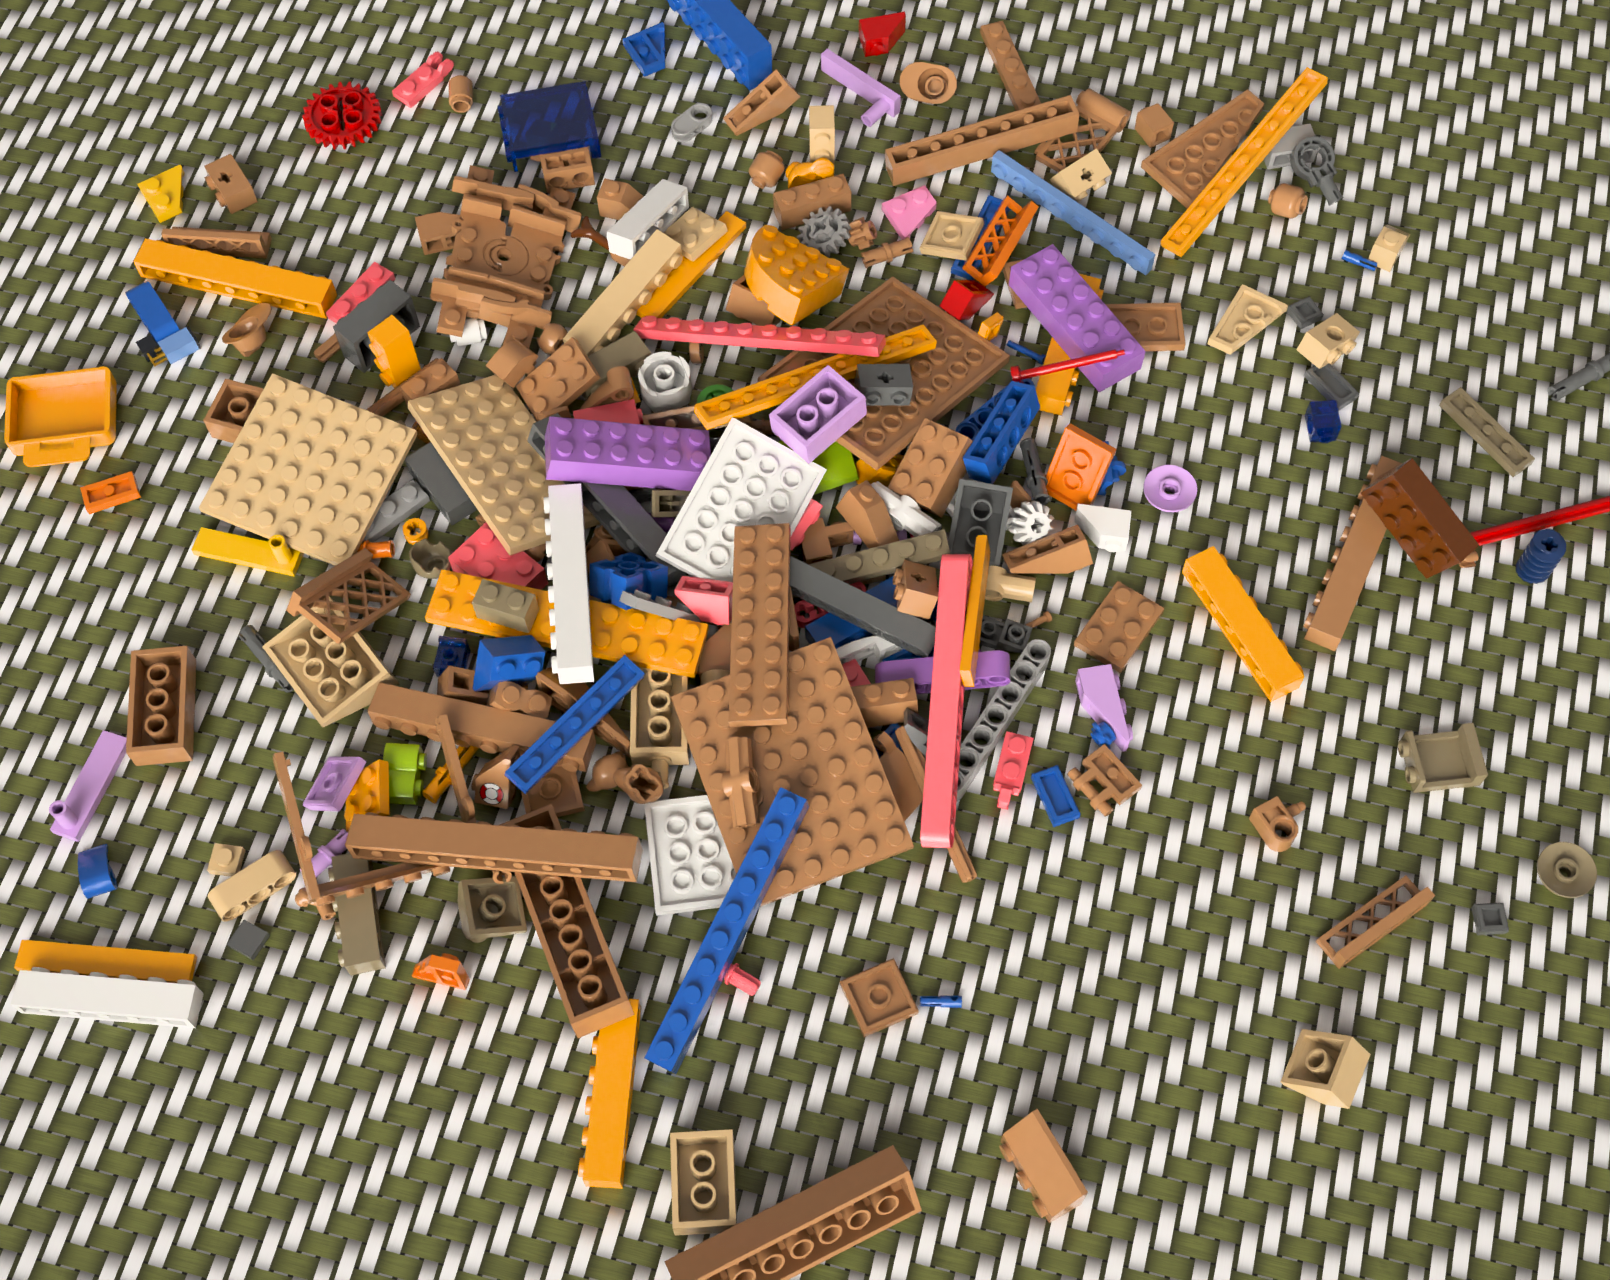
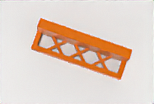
[962,195,1039,287]

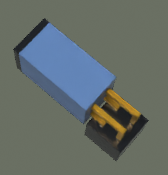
[136,326,201,367]

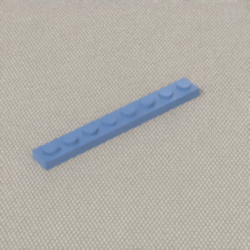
[991,150,1155,275]

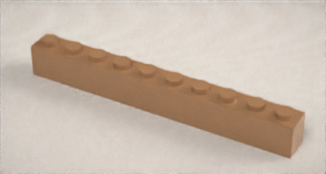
[345,812,643,882]

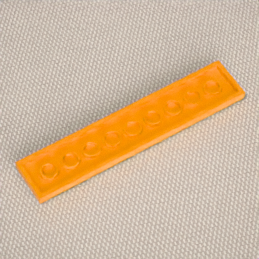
[425,569,709,678]

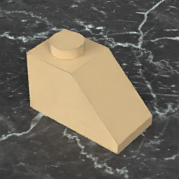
[1368,224,1410,272]

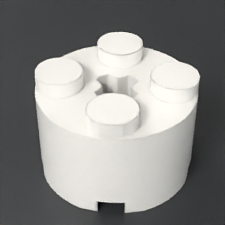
[638,351,692,413]

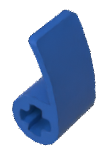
[78,844,117,899]

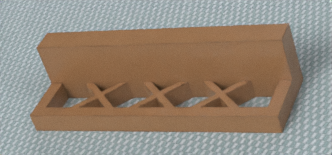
[161,227,272,259]
[1316,875,1435,969]

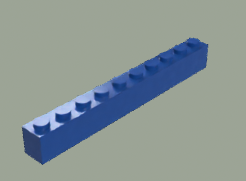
[644,787,809,1074]

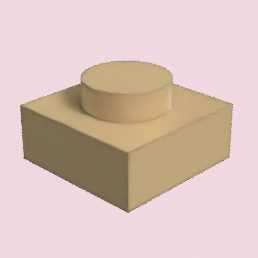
[207,843,246,877]

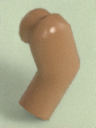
[295,887,336,921]

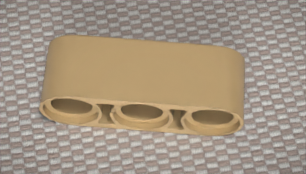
[208,850,296,922]

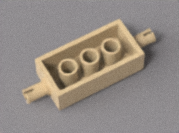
[630,667,690,789]

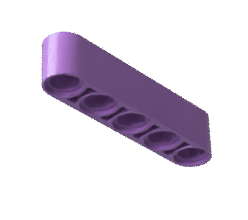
[875,650,1010,694]

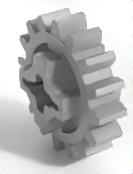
[797,206,852,258]

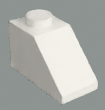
[1075,504,1131,552]

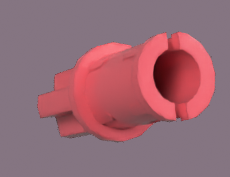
[724,963,761,996]

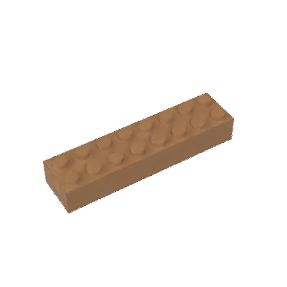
[500,804,635,1038]
[664,1145,922,1280]

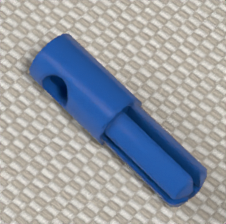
[1342,250,1377,271]
[920,995,962,1008]

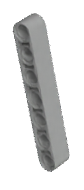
[957,639,1051,802]

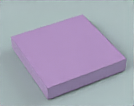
[303,757,366,811]

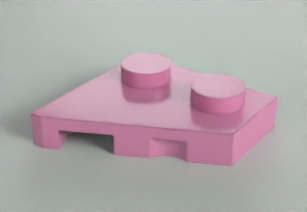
[882,185,937,239]

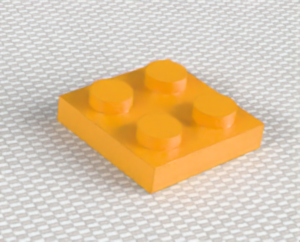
[344,759,390,832]

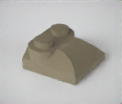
[457,876,527,943]

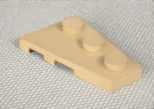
[1208,284,1288,355]

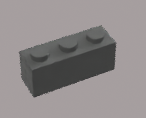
[405,442,478,526]

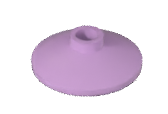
[1143,465,1197,512]

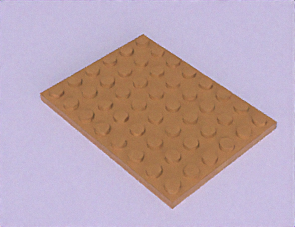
[758,277,1010,470]
[671,637,914,907]

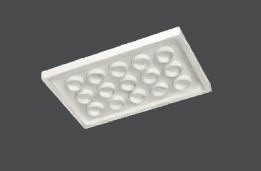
[655,417,827,582]

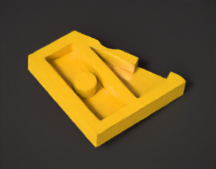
[138,164,185,223]

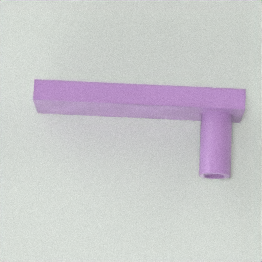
[821,49,901,127]
[49,730,127,842]

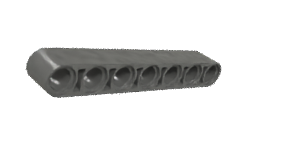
[790,556,936,658]

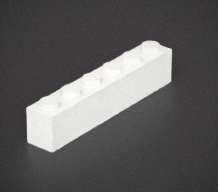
[10,967,204,1028]

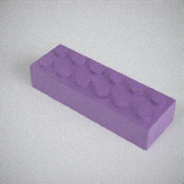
[1009,244,1146,393]
[545,416,711,491]

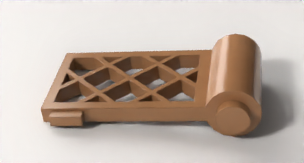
[1035,88,1131,173]

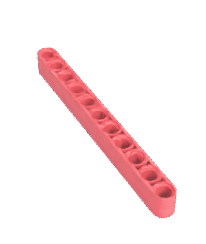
[920,554,973,848]

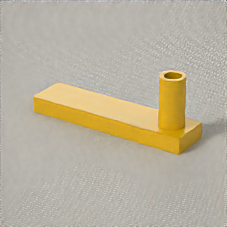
[191,527,304,577]

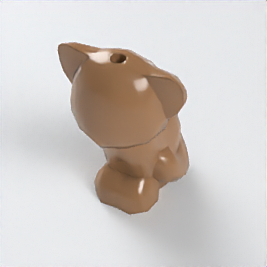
[586,751,664,804]

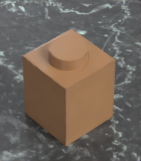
[1135,103,1174,148]

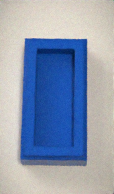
[1031,765,1081,827]

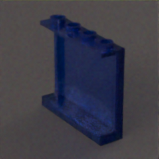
[497,81,601,172]

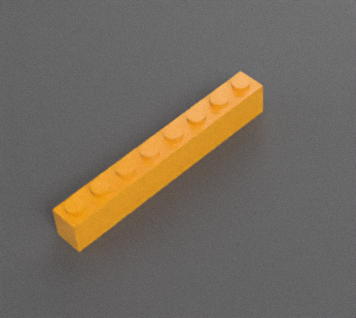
[133,238,337,319]

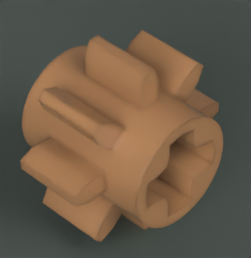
[848,217,877,250]

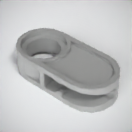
[671,103,712,142]

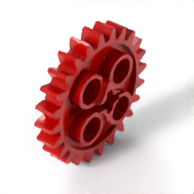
[302,82,382,150]

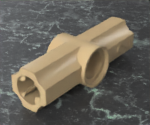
[985,566,1036,602]

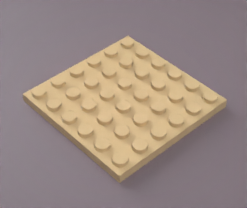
[199,373,418,566]

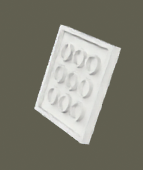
[644,795,736,916]

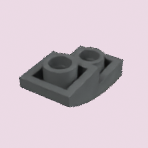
[979,615,1032,653]

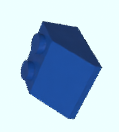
[472,635,546,691]

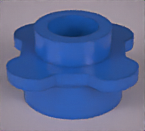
[1091,721,1116,749]

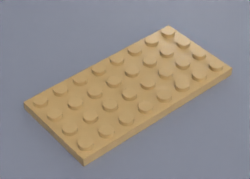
[408,375,601,556]

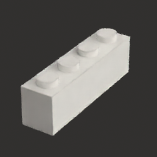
[607,179,689,260]

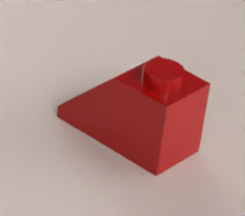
[859,11,906,57]
[939,280,994,320]

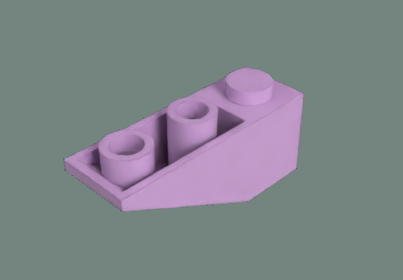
[1075,664,1133,752]

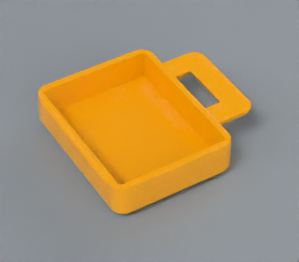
[4,366,117,467]

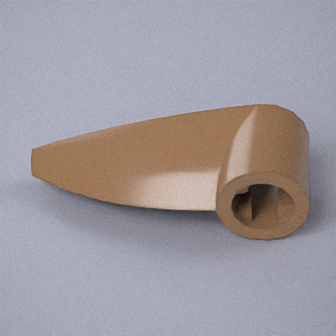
[579,366,634,410]

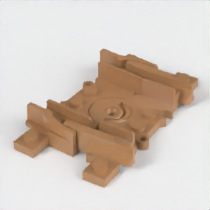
[430,165,582,348]

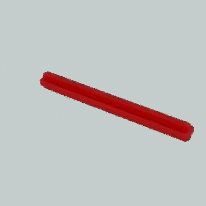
[1470,496,1610,546]

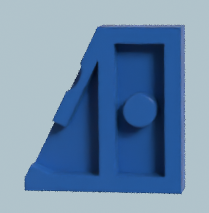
[622,22,665,77]

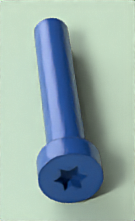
[1007,340,1046,365]

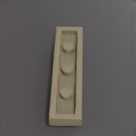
[1439,387,1535,477]

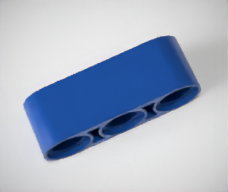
[125,280,180,346]

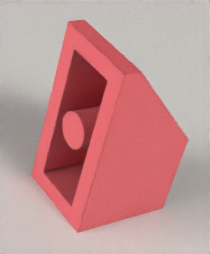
[674,576,733,625]

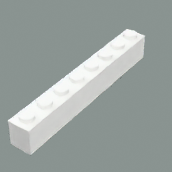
[544,483,594,684]

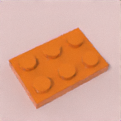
[1046,423,1117,510]

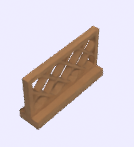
[286,548,411,644]

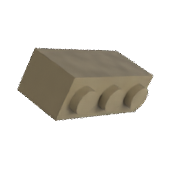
[581,331,651,400]

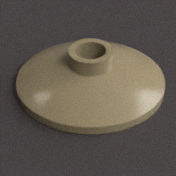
[1537,842,1597,898]

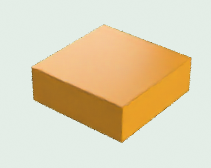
[978,312,1004,342]

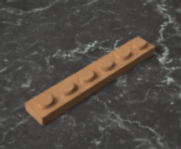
[980,21,1041,111]

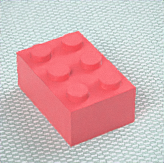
[448,522,548,590]

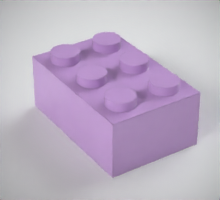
[769,365,867,464]

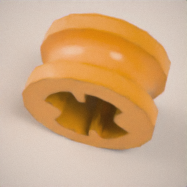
[402,518,429,545]

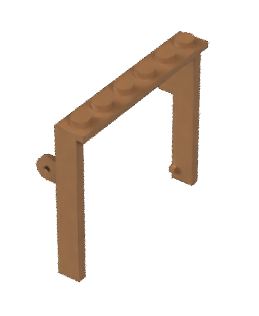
[272,714,476,906]

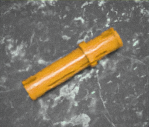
[422,746,479,804]

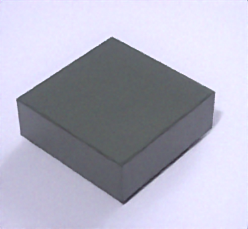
[1287,296,1324,329]
[1471,903,1509,935]
[227,920,270,961]

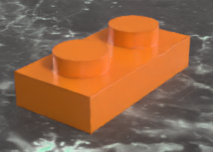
[80,471,141,514]

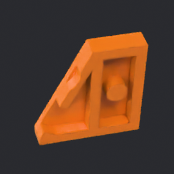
[412,953,470,990]

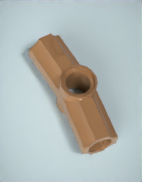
[722,736,760,828]

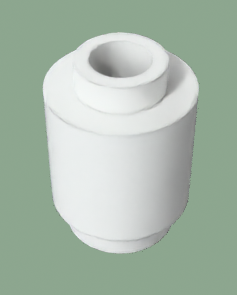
[450,318,487,347]

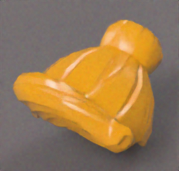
[786,157,834,189]

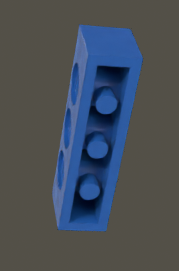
[963,381,1040,484]

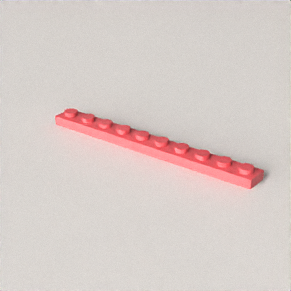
[633,316,886,357]

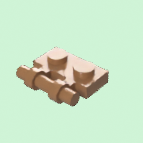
[1067,744,1142,817]

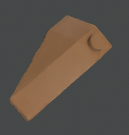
[535,667,631,758]

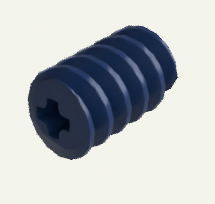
[1515,529,1566,584]

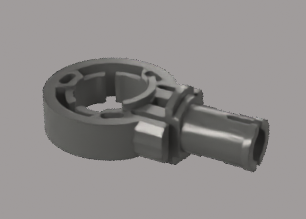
[1290,136,1344,206]

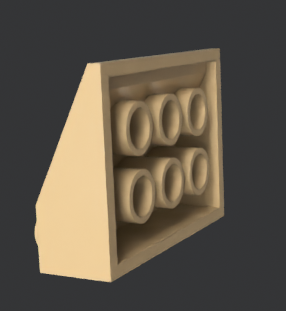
[262,596,399,727]

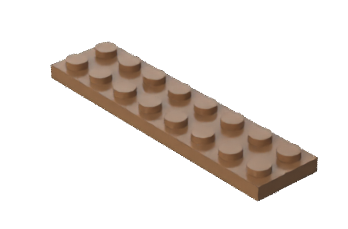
[728,523,791,727]

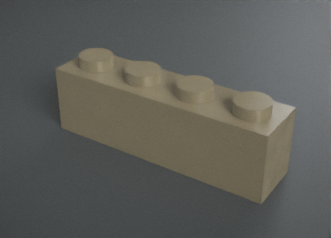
[328,853,386,976]

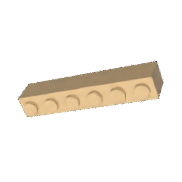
[563,229,683,356]

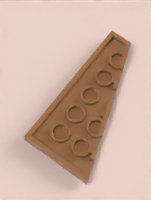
[1141,89,1264,209]

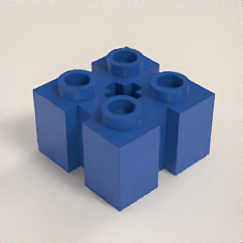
[589,552,668,610]

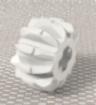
[1008,501,1054,545]

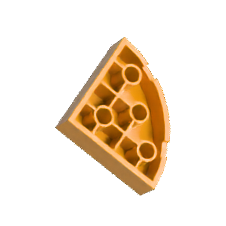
[744,225,849,326]

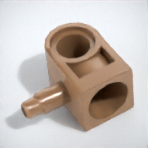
[1249,796,1306,852]

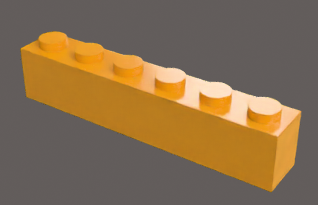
[1036,274,1104,416]
[1182,546,1305,702]
[578,999,641,1189]

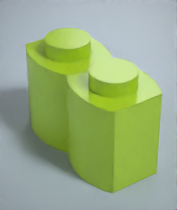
[383,743,427,805]

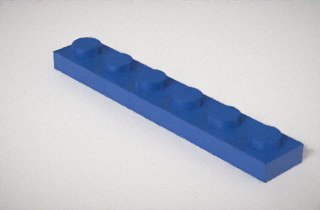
[504,655,645,795]

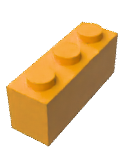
[367,315,421,388]

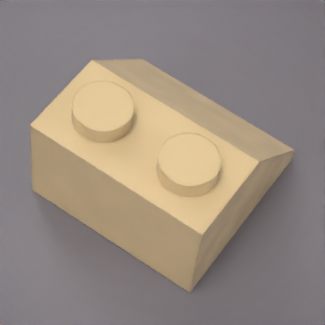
[1281,1029,1371,1109]

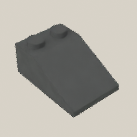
[948,479,1013,566]

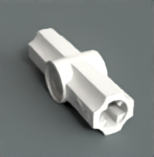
[871,481,941,537]

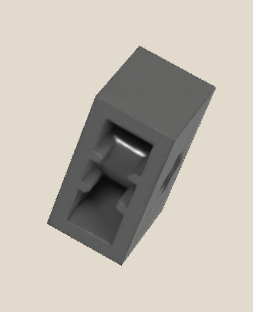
[854,364,913,406]

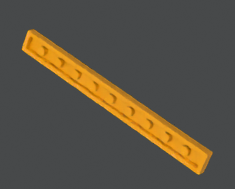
[1161,67,1328,257]
[694,324,937,430]

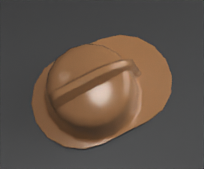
[900,62,957,104]
[222,303,272,357]

